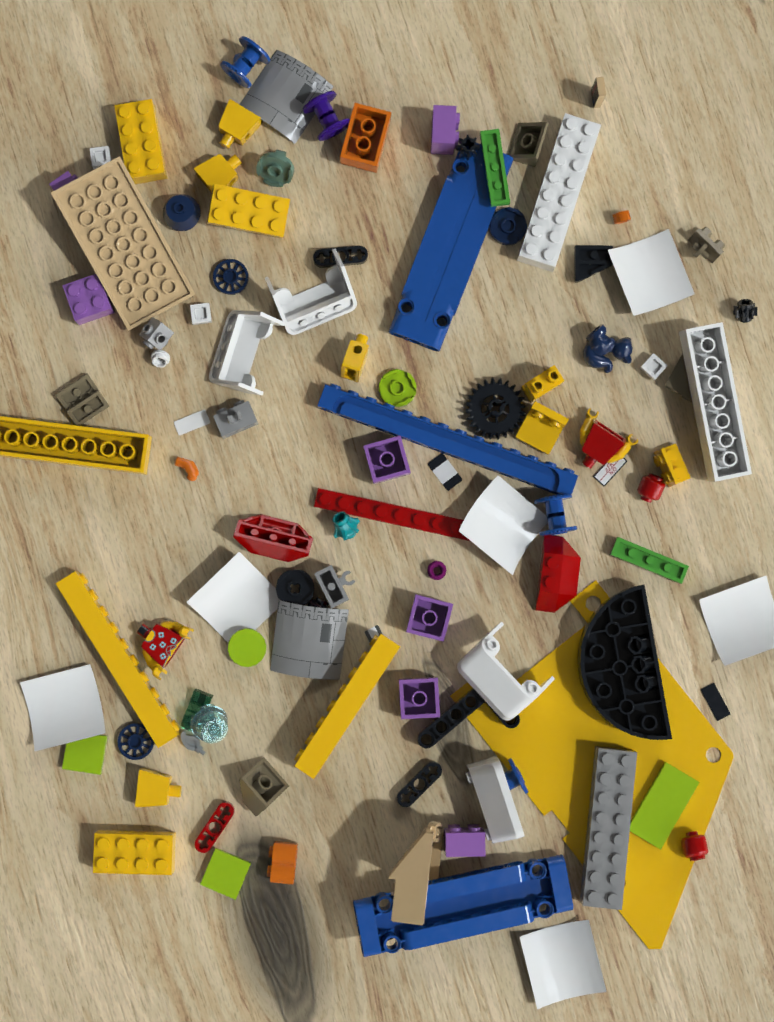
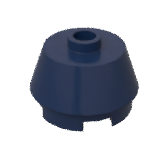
[163,194,201,231]

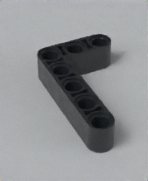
[417,688,520,749]

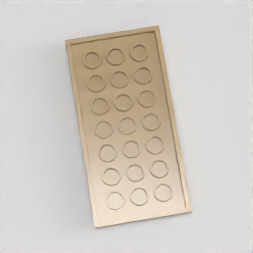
[51,156,195,331]

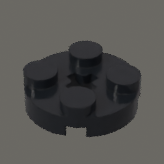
[276,569,314,605]

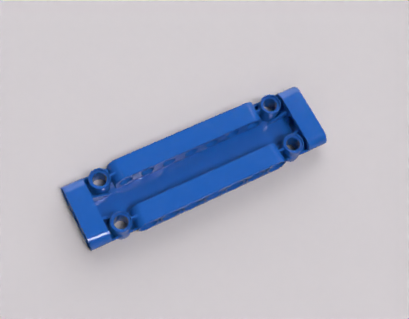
[388,143,514,352]
[353,854,573,957]

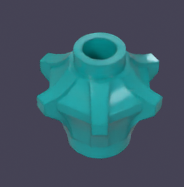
[332,511,360,541]

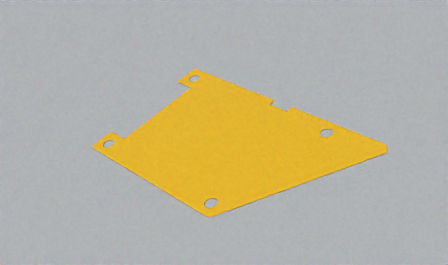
[450,580,733,949]

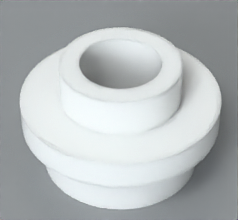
[151,350,170,368]

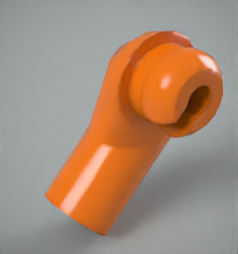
[175,457,199,481]

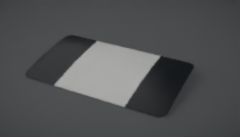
[428,453,462,491]

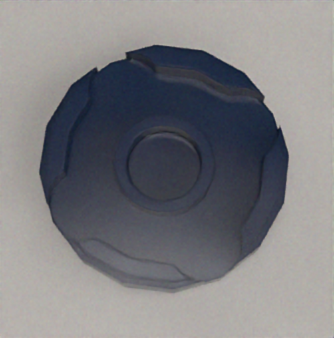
[489,207,527,246]

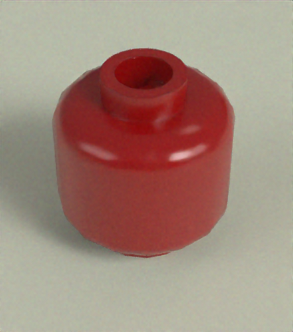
[637,473,665,503]
[681,831,709,861]

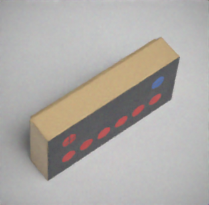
[591,77,606,108]

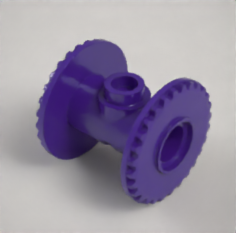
[302,91,350,141]

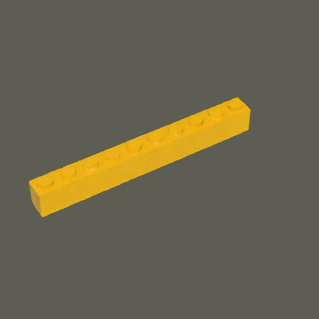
[55,571,180,748]

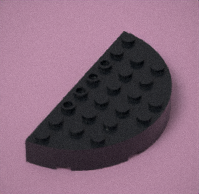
[577,584,672,740]

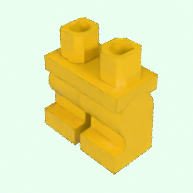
[521,365,565,403]

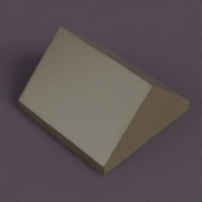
[508,122,549,167]

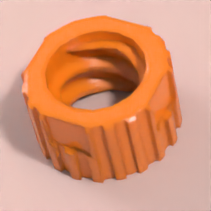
[612,210,631,224]

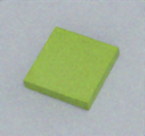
[62,735,108,775]
[200,848,252,900]

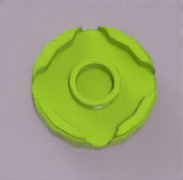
[379,369,417,408]
[228,628,266,667]

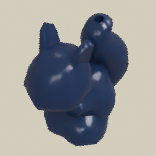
[583,324,633,373]

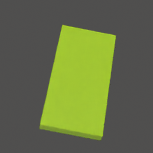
[630,762,700,850]

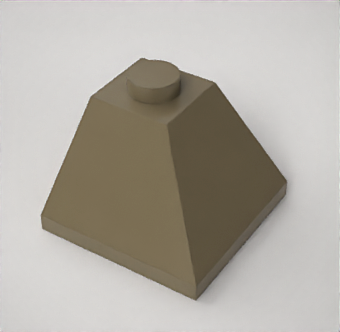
[239,757,289,816]

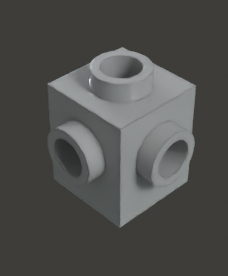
[139,317,174,350]

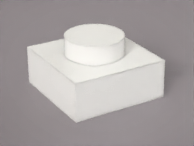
[90,146,111,169]
[190,303,212,325]
[640,353,668,381]

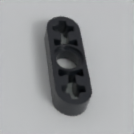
[313,246,368,268]
[397,761,442,807]

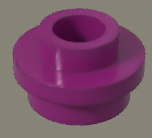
[427,561,447,580]

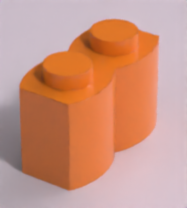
[267,841,298,885]

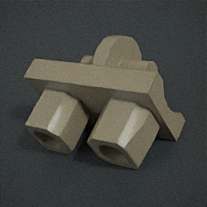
[688,227,725,263]

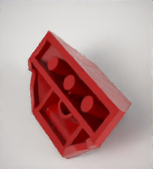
[233,514,313,562]
[535,535,581,613]

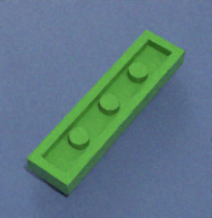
[480,129,510,207]
[610,537,689,584]

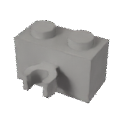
[213,400,258,439]
[314,565,355,608]

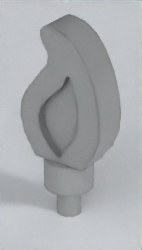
[180,731,206,755]

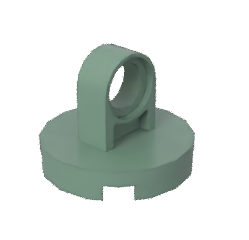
[256,149,295,187]

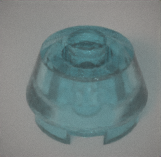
[190,704,228,744]

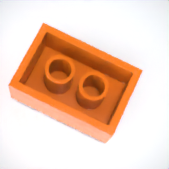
[340,103,391,173]

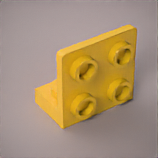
[516,401,569,455]
[653,443,691,488]

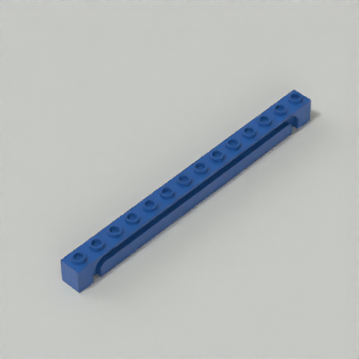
[317,383,578,495]

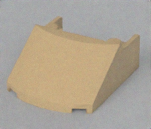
[388,821,444,925]

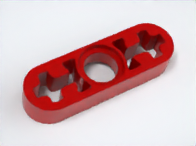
[195,801,235,853]

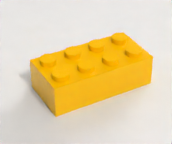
[114,99,167,184]
[206,184,290,238]
[93,830,176,875]

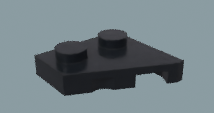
[574,245,613,283]

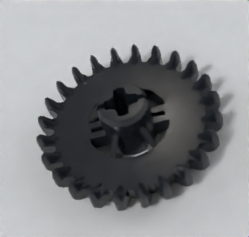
[464,377,527,440]

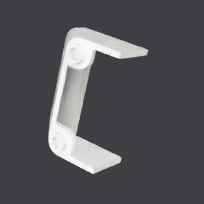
[265,249,357,335]
[209,310,285,395]
[457,622,555,721]
[466,755,525,843]

